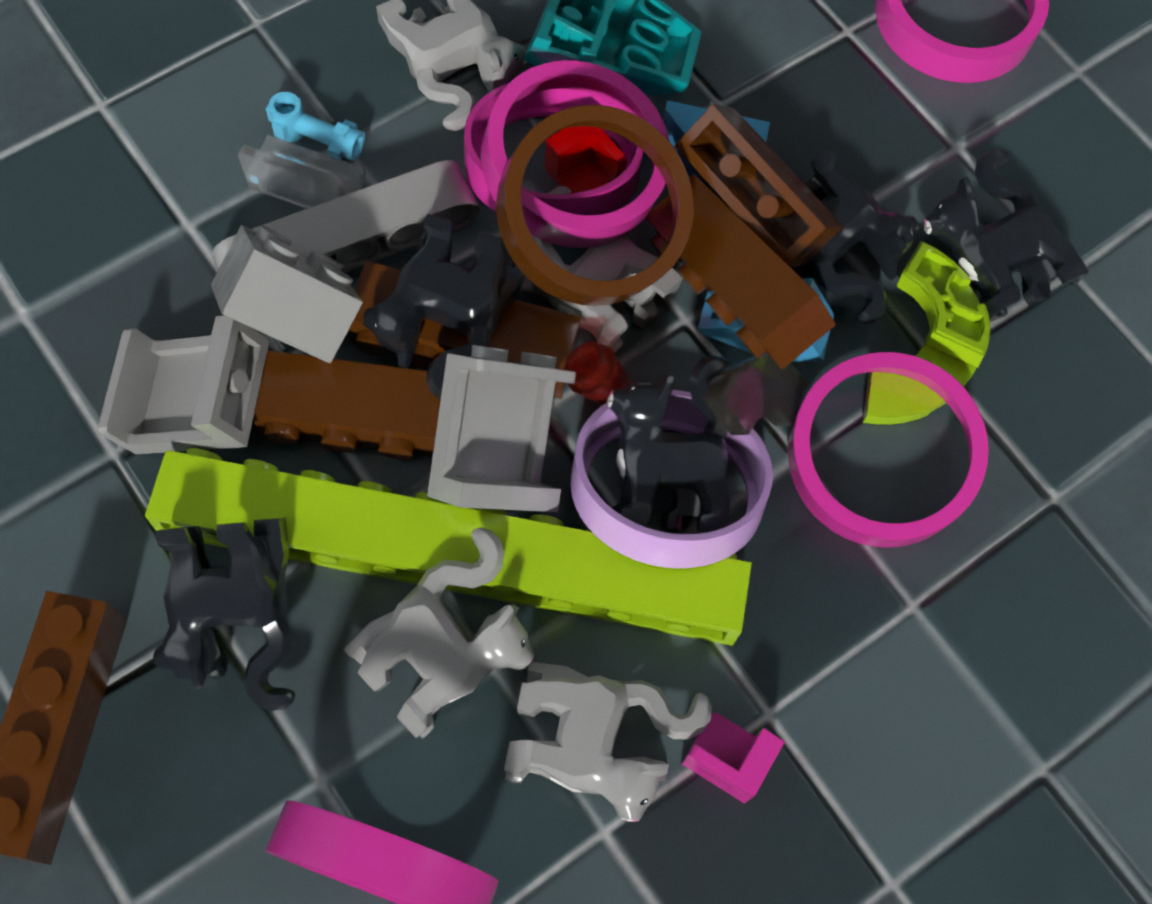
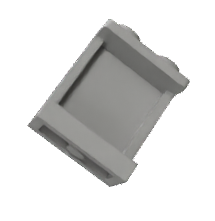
[98,315,270,454]
[427,345,576,512]

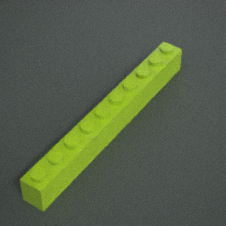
[145,448,752,646]

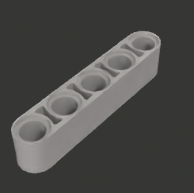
[212,160,481,273]

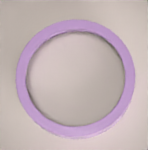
[571,390,773,568]

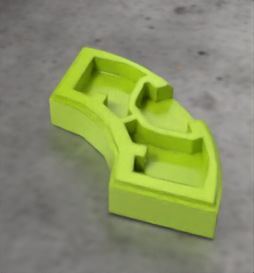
[896,241,990,368]
[862,331,976,425]

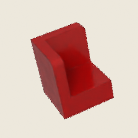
[545,126,627,194]

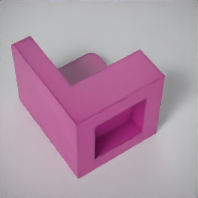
[681,713,785,804]

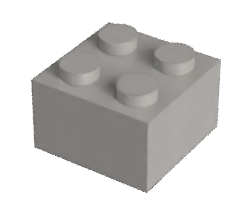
[211,225,363,364]

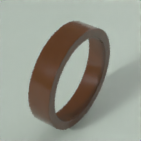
[496,105,694,306]

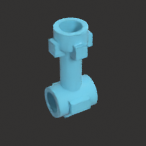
[266,92,365,161]

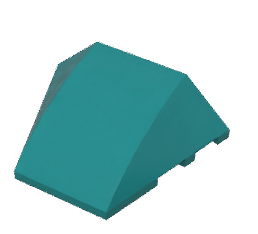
[523,0,702,95]

